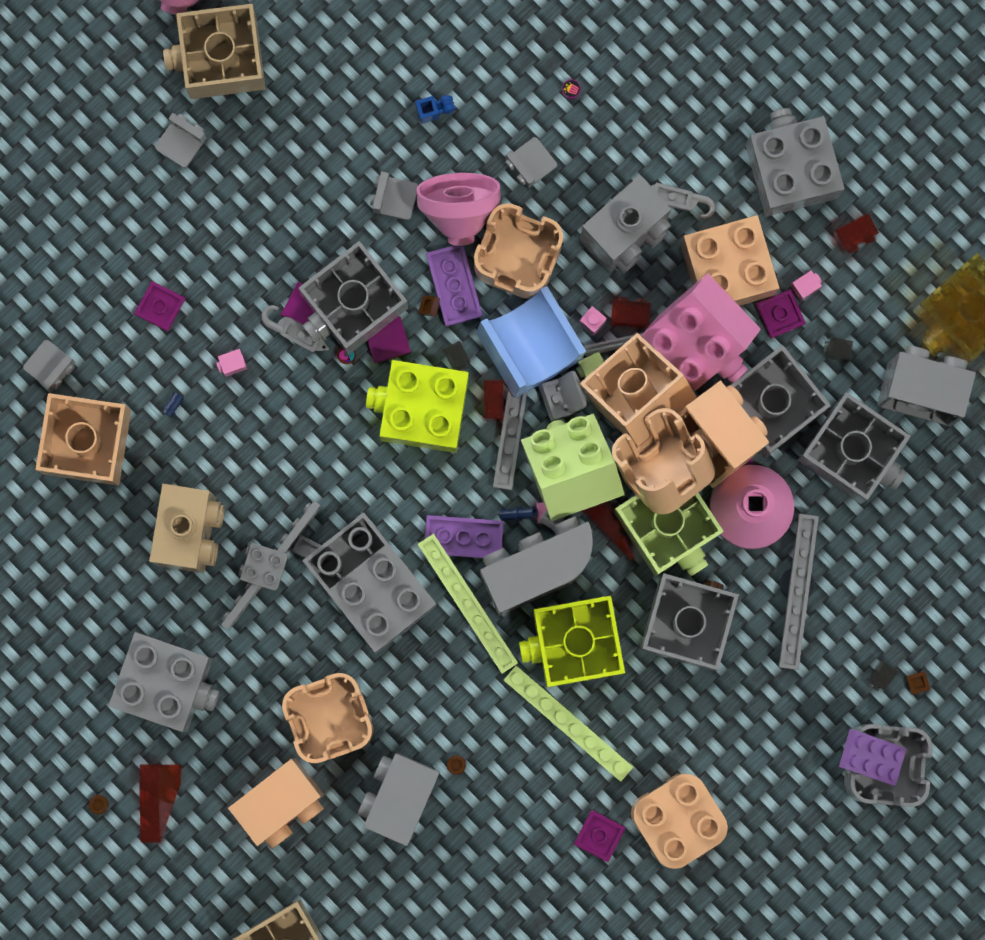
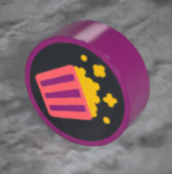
[562,79,581,99]

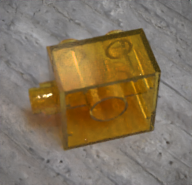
[913,253,985,365]

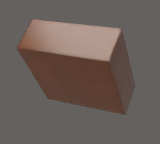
[418,296,440,317]
[905,671,931,695]

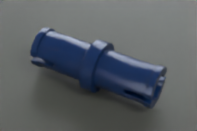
[499,506,538,521]

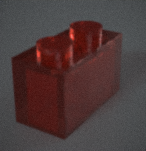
[832,213,879,254]
[610,297,651,328]
[484,380,503,421]

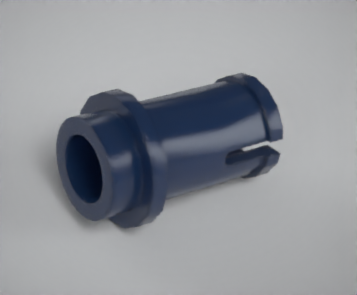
[162,392,184,417]

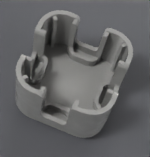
[844,724,932,807]

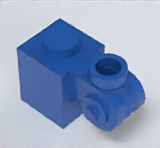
[415,95,456,124]

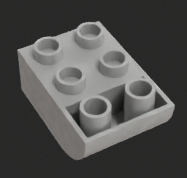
[303,513,437,654]
[480,516,593,616]

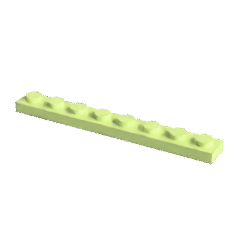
[418,534,518,673]
[504,666,633,782]

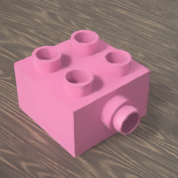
[642,273,761,391]

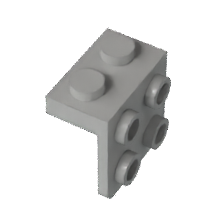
[155,113,207,168]
[505,137,557,189]
[370,171,418,220]
[23,340,76,392]
[538,371,587,421]
[238,543,288,590]

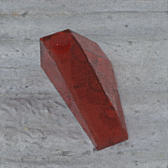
[582,501,634,562]
[139,764,182,843]

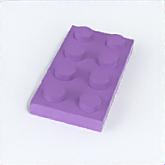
[426,245,483,327]
[425,515,503,558]
[839,729,906,786]

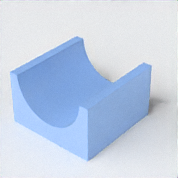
[476,286,586,398]

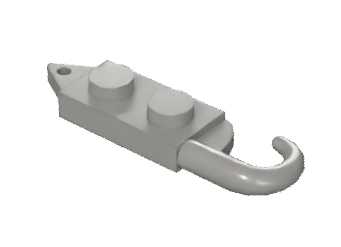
[651,182,716,219]
[262,305,330,353]

